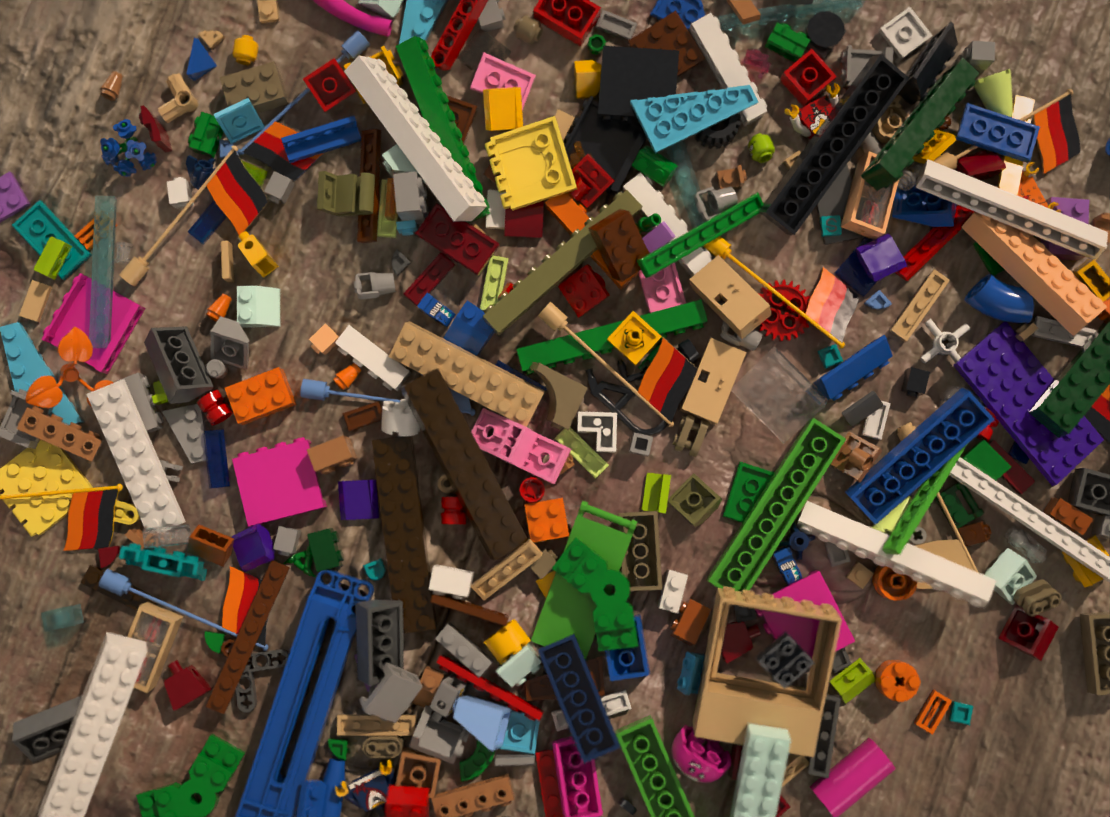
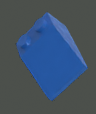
[892,183,956,227]
[443,300,495,356]

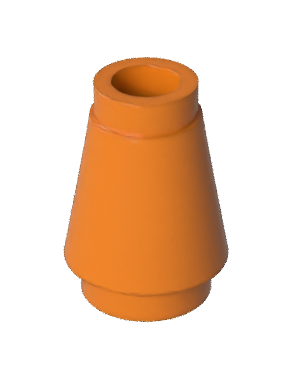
[206,293,232,322]
[333,363,361,390]

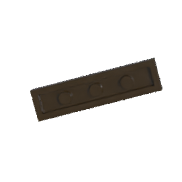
[81,565,160,611]

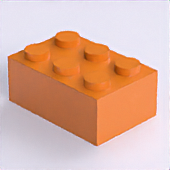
[225,367,297,425]

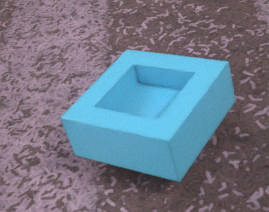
[396,220,418,236]

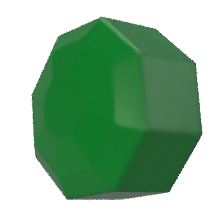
[588,34,606,55]

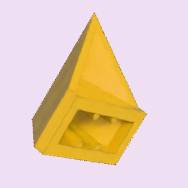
[574,60,602,99]

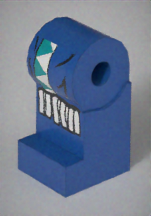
[417,293,456,327]
[772,546,802,585]

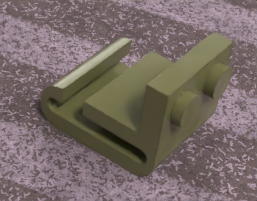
[317,171,375,217]

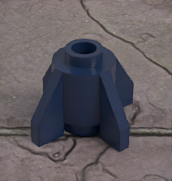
[186,155,216,190]
[778,522,816,560]

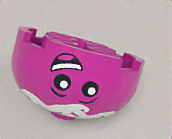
[672,724,731,783]

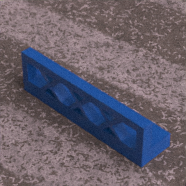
[281,116,361,163]

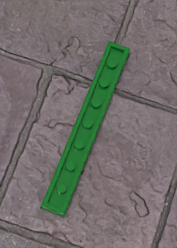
[637,192,764,278]

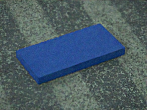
[956,103,1040,163]

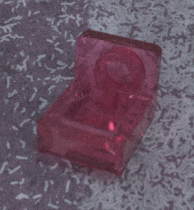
[743,49,770,79]

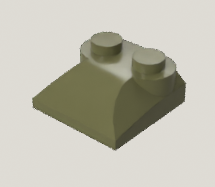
[668,473,722,527]

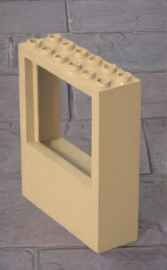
[692,586,842,757]

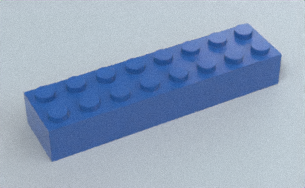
[845,388,995,525]

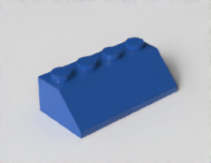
[813,335,893,401]

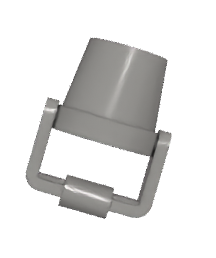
[694,187,738,221]
[354,272,395,299]
[720,321,763,351]

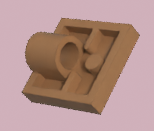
[830,431,882,483]

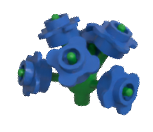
[100,119,157,177]

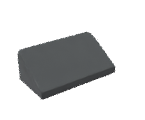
[842,391,883,427]

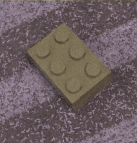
[220,61,289,113]

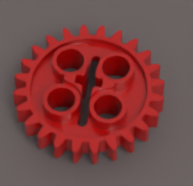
[758,280,810,342]

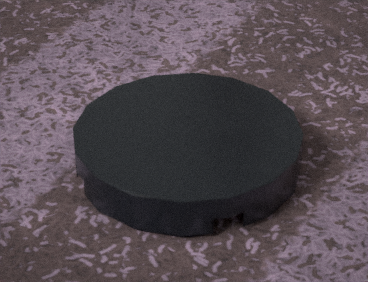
[806,11,845,49]

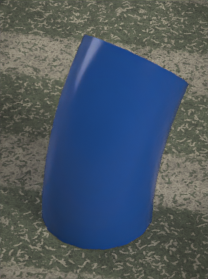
[964,274,1034,323]

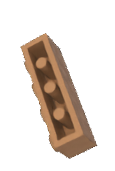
[16,405,103,462]
[432,773,515,817]

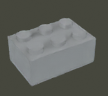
[393,172,429,224]

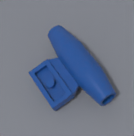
[296,758,345,817]

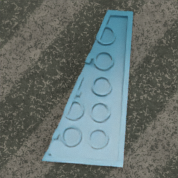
[399,0,448,44]
[630,85,758,154]
[0,322,84,425]

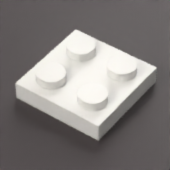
[879,7,933,60]

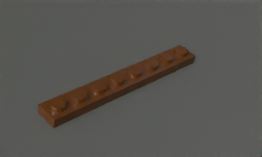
[206,560,290,714]

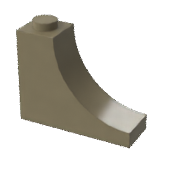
[530,362,588,431]

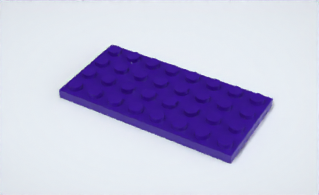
[953,321,1104,486]

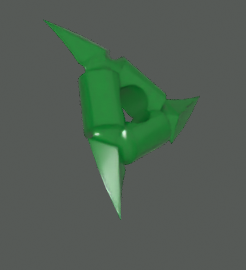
[283,544,316,578]

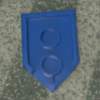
[650,0,706,30]

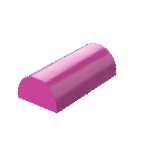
[552,736,603,817]
[809,738,896,817]

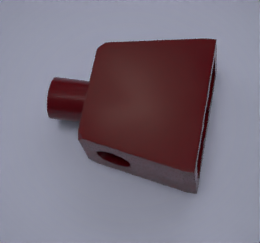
[721,621,761,663]
[164,660,212,711]

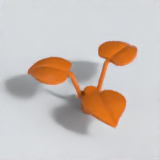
[25,327,114,408]

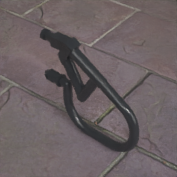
[585,360,668,436]

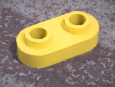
[114,501,140,525]

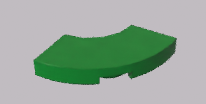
[459,739,496,782]

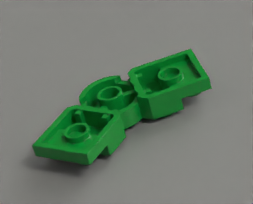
[552,537,638,651]
[136,734,246,817]

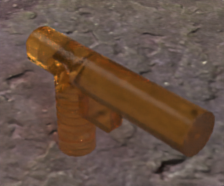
[569,141,593,168]

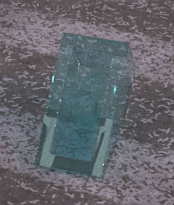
[41,604,84,632]

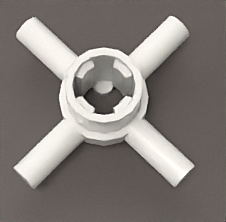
[920,318,970,363]

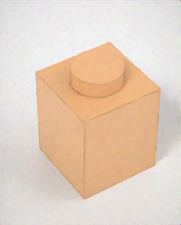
[309,323,339,355]

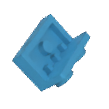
[677,651,705,695]

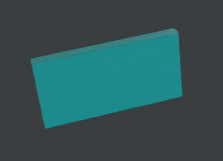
[12,200,92,280]

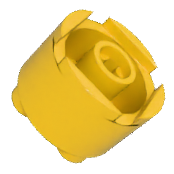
[484,618,531,664]

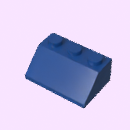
[605,614,650,681]

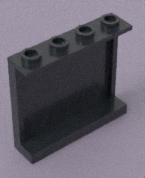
[598,46,679,123]
[563,96,647,196]

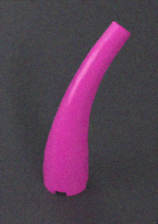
[312,0,393,37]

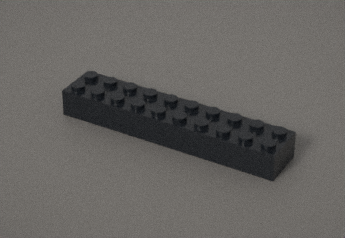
[759,54,909,235]

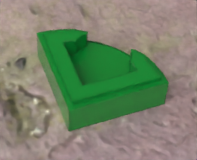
[205,631,226,654]
[328,738,348,761]

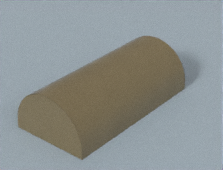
[618,511,662,591]

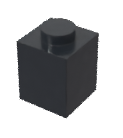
[901,367,930,398]

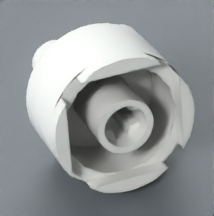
[381,399,420,436]

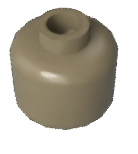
[514,15,543,44]

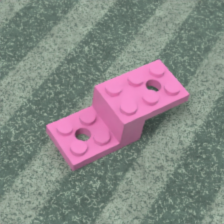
[471,408,571,484]

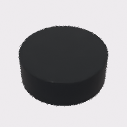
[618,798,637,816]

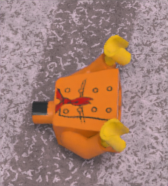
[1017,162,1061,213]

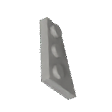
[162,404,212,464]

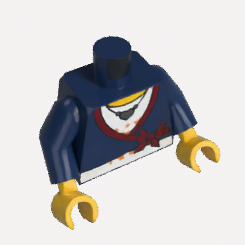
[335,760,397,817]

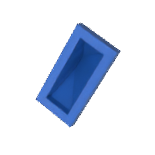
[187,38,217,81]

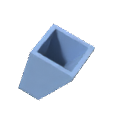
[453,695,512,751]

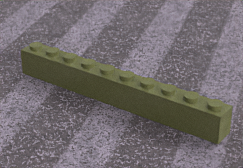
[483,190,643,336]

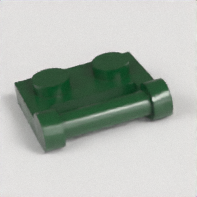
[934,482,985,529]

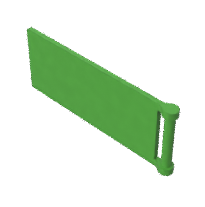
[531,501,638,661]

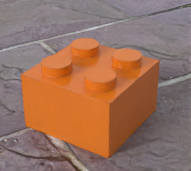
[524,498,569,542]

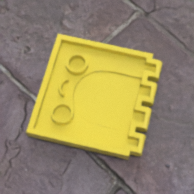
[485,116,577,211]
[0,439,93,537]

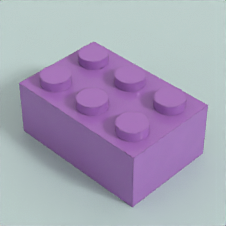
[1041,197,1089,261]

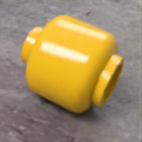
[232,35,259,65]

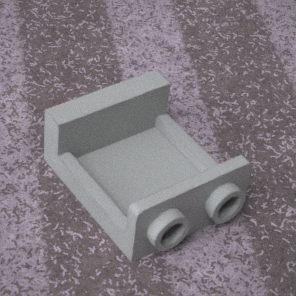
[840,45,893,88]
[0,389,54,449]
[360,662,423,723]
[409,705,470,764]

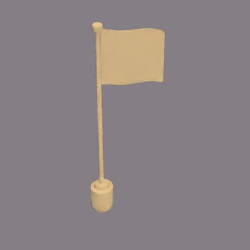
[897,422,979,589]

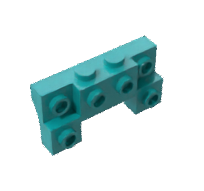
[119,543,208,581]

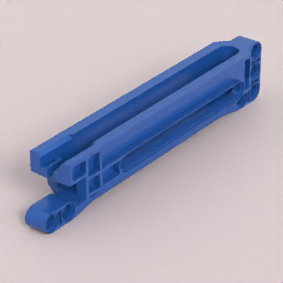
[236,570,374,817]

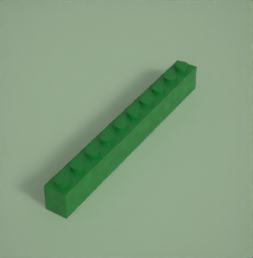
[396,36,490,223]
[517,299,708,375]

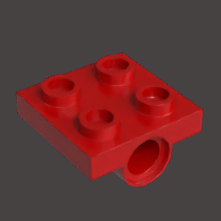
[569,154,614,208]
[558,264,610,318]

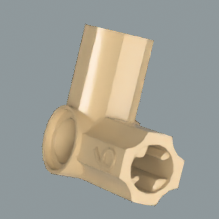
[158,73,198,123]

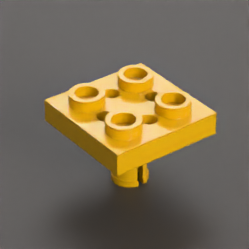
[913,130,956,164]
[607,311,662,366]

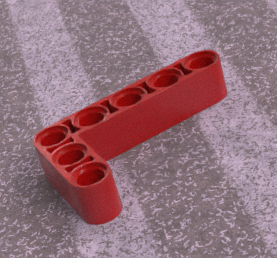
[431,0,488,71]

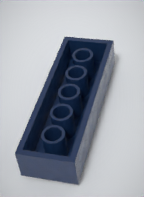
[538,634,621,763]

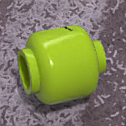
[748,133,775,163]

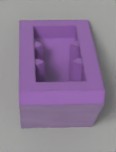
[642,221,676,253]

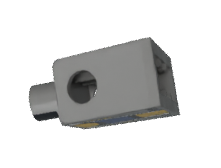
[430,674,469,723]

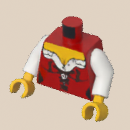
[784,83,840,139]

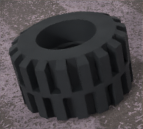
[695,114,741,149]

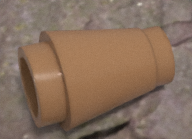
[100,71,123,101]

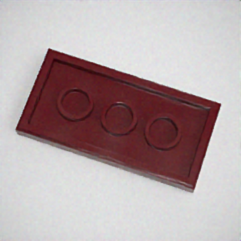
[415,203,500,276]

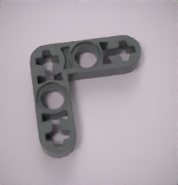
[236,649,290,712]

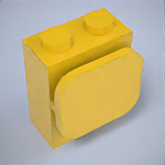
[1072,259,1110,302]

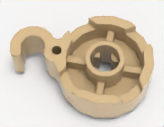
[872,95,910,143]

